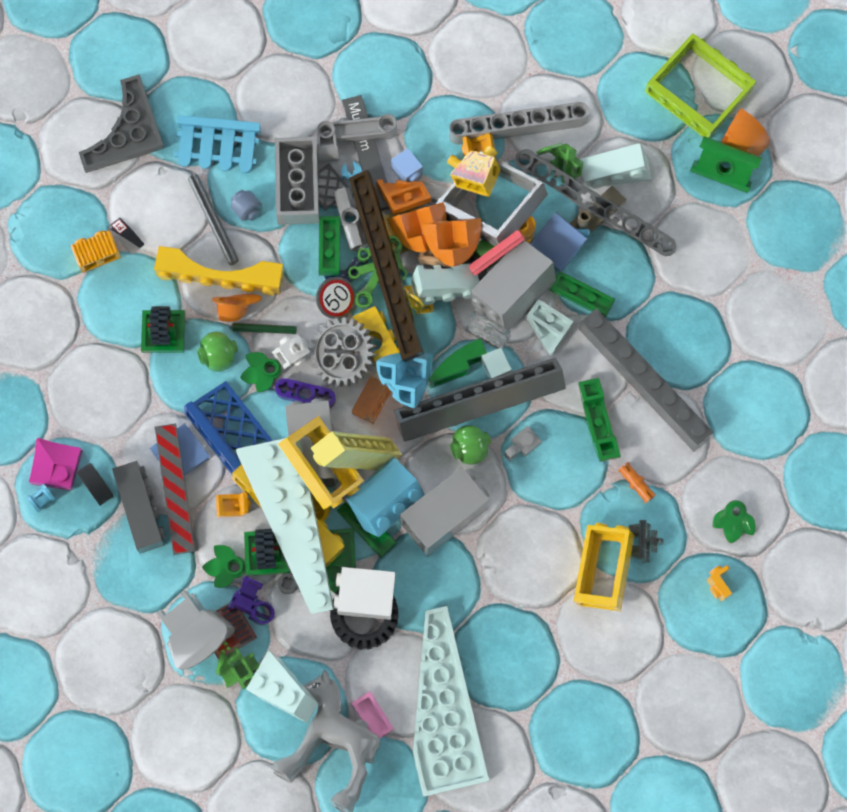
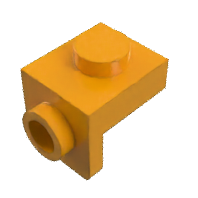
[462,133,495,156]
[216,492,251,517]
[707,565,732,602]

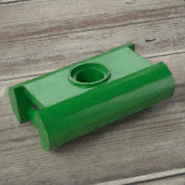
[690,136,762,194]

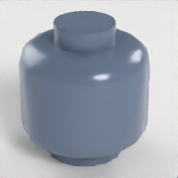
[231,190,261,221]

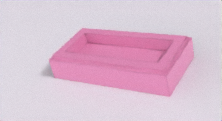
[351,692,394,739]

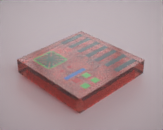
[214,603,257,660]

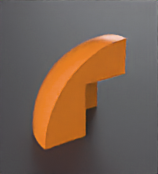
[721,108,770,162]
[387,202,446,252]
[422,218,482,267]

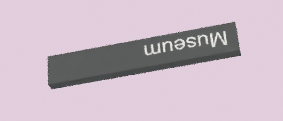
[342,95,390,211]

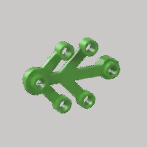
[348,235,408,309]

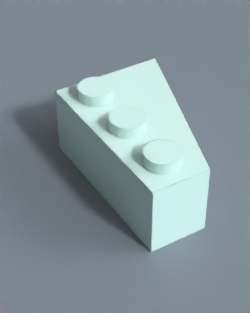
[580,143,652,189]
[411,264,479,305]
[246,650,318,723]

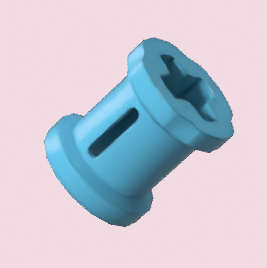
[26,484,55,512]

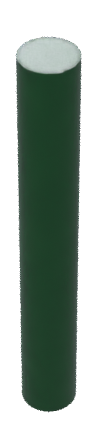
[233,323,297,334]

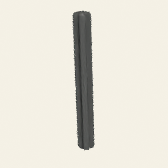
[188,174,239,265]

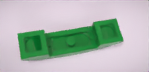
[578,378,621,462]

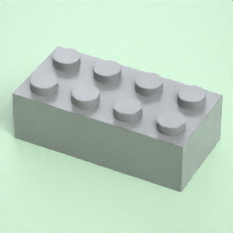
[275,137,319,225]

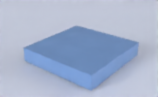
[530,212,588,271]
[150,423,210,477]

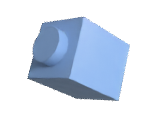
[391,148,423,182]

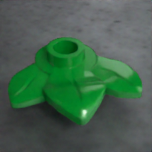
[240,352,282,392]
[712,500,756,543]
[202,545,246,588]

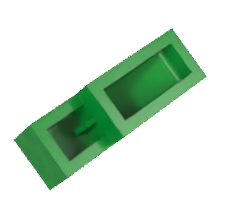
[429,338,487,389]

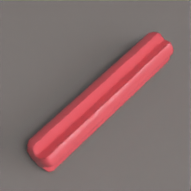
[469,230,525,276]

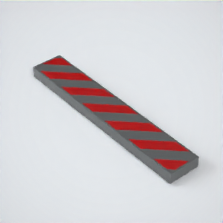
[154,423,196,555]

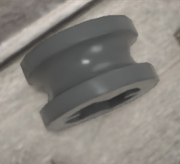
[278,573,297,594]

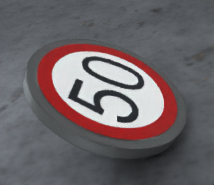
[316,277,356,319]

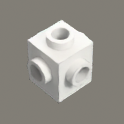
[272,334,310,369]

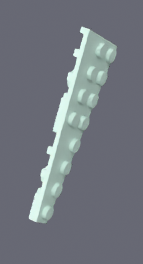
[236,438,334,614]

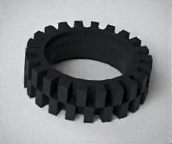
[330,589,399,650]

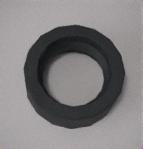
[77,463,114,506]

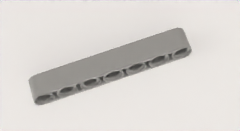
[449,102,589,145]

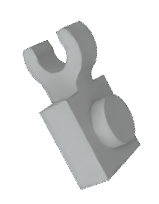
[504,426,542,461]

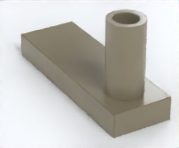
[570,186,627,234]

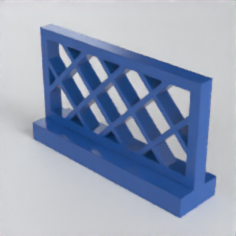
[184,381,273,475]

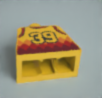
[450,146,500,197]

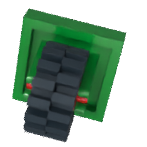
[141,306,186,353]
[244,529,290,577]

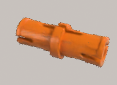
[618,462,656,504]

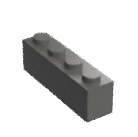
[112,461,166,554]

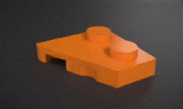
[376,179,431,215]

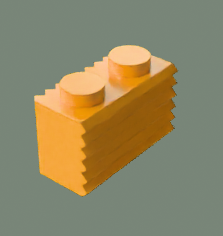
[71,230,121,273]

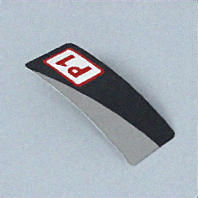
[108,217,144,254]

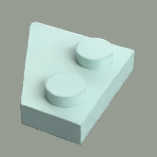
[526,299,574,356]

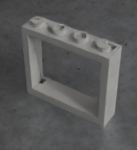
[436,151,548,246]

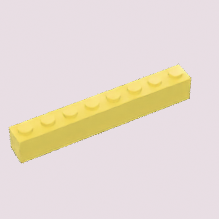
[311,431,402,470]

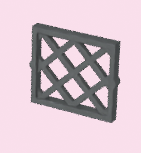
[318,163,352,211]

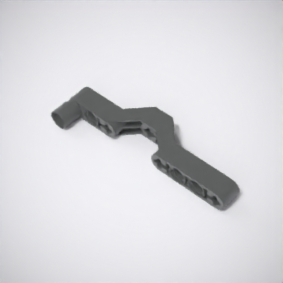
[515,149,676,256]

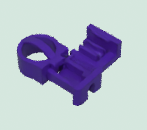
[228,576,275,625]

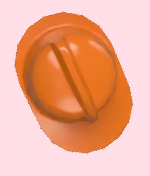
[212,294,262,322]

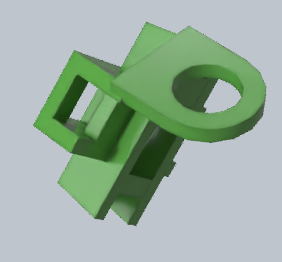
[537,143,584,184]
[216,647,260,689]

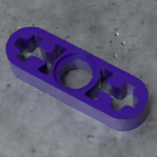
[275,378,336,408]

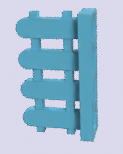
[174,115,262,173]

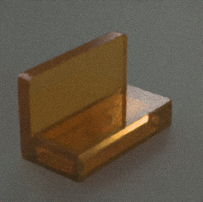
[352,377,391,425]

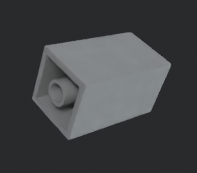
[470,240,556,334]
[285,399,339,487]
[400,466,490,557]

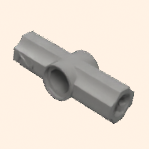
[333,187,368,252]

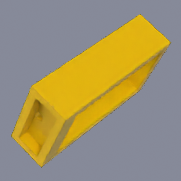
[278,416,364,510]
[573,523,635,612]

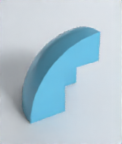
[376,353,433,408]

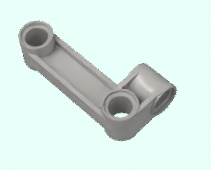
[317,114,398,163]

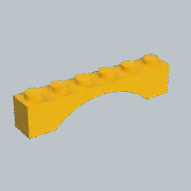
[154,246,284,296]

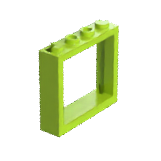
[645,33,757,138]

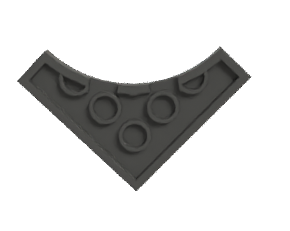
[79,74,164,173]

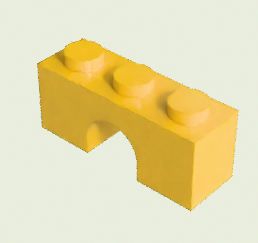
[352,306,400,369]

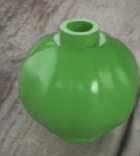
[197,331,238,372]
[450,425,491,465]

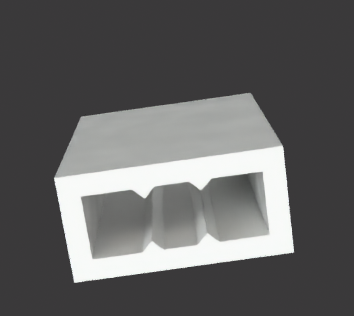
[334,567,395,620]

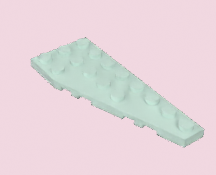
[413,606,489,797]

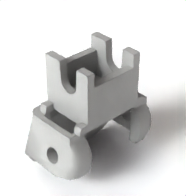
[157,591,235,670]

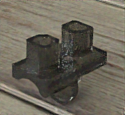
[628,520,664,563]

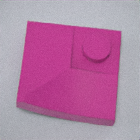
[29,438,83,491]

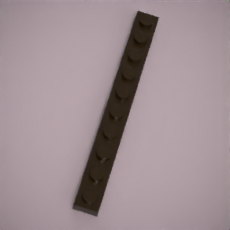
[349,170,424,362]

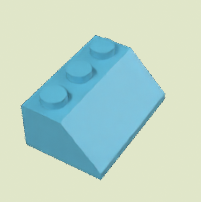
[346,457,425,537]

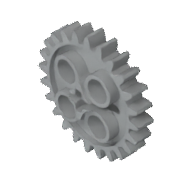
[309,317,377,387]

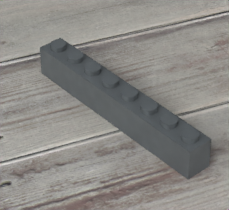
[579,308,713,452]
[394,357,566,442]

